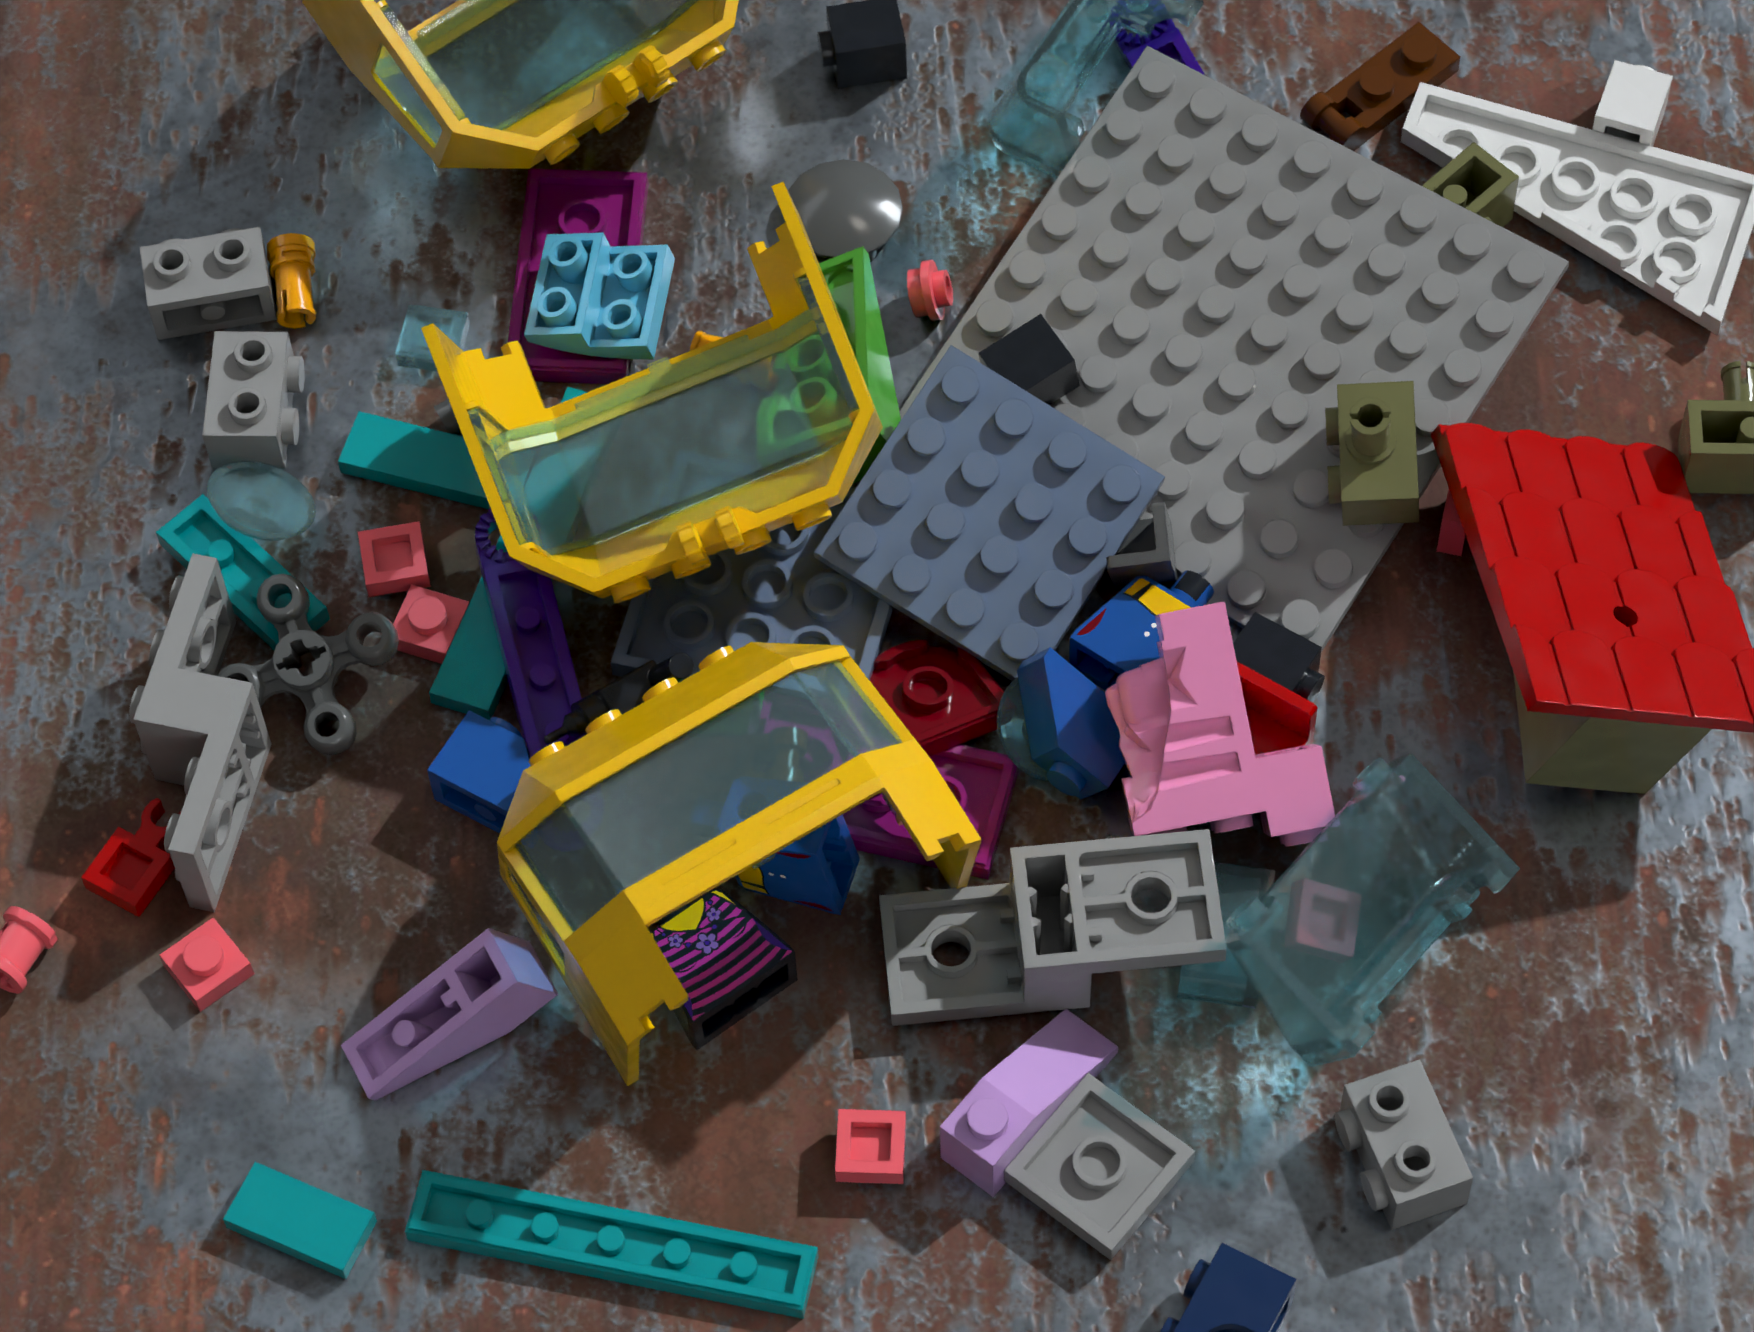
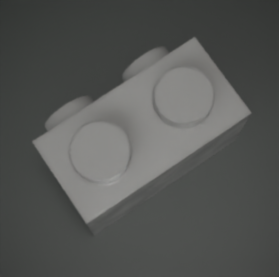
[140,227,277,340]
[202,331,305,469]
[1334,1059,1473,1230]

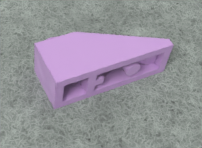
[341,928,558,1101]
[940,1009,1118,1197]

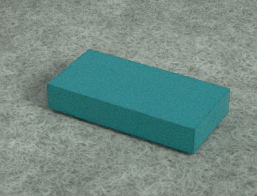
[223,1162,377,1279]

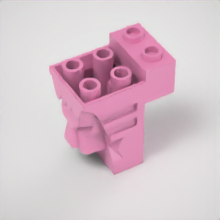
[1105,601,1337,847]

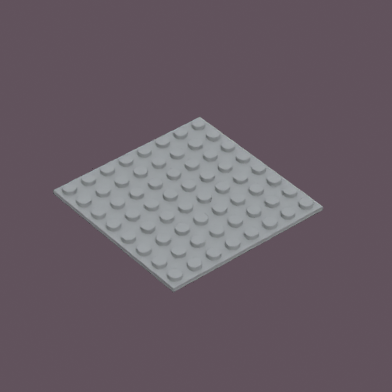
[899,46,1569,652]

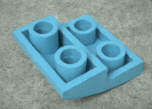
[524,232,675,359]

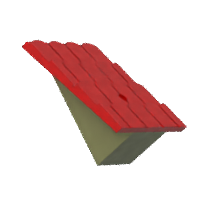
[1430,423,1754,794]

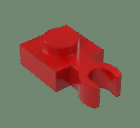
[81,798,181,917]

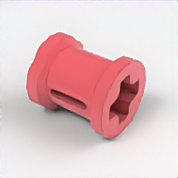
[0,906,58,994]

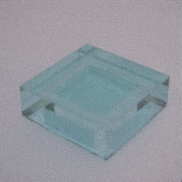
[395,304,470,372]

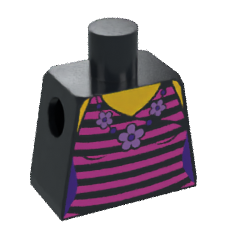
[650,888,798,1050]

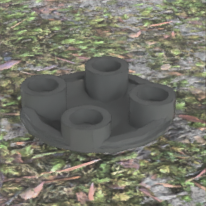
[788,159,903,262]

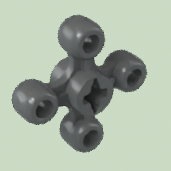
[217,574,399,756]

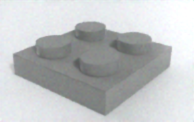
[1004,1073,1195,1260]

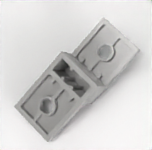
[129,553,272,912]
[879,829,1227,1026]

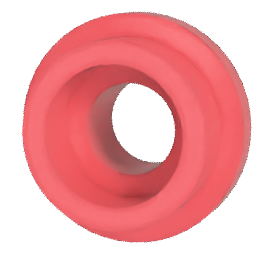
[907,260,953,321]

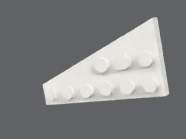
[1401,82,1754,335]

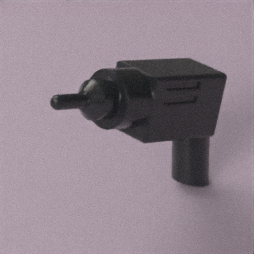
[544,653,694,744]

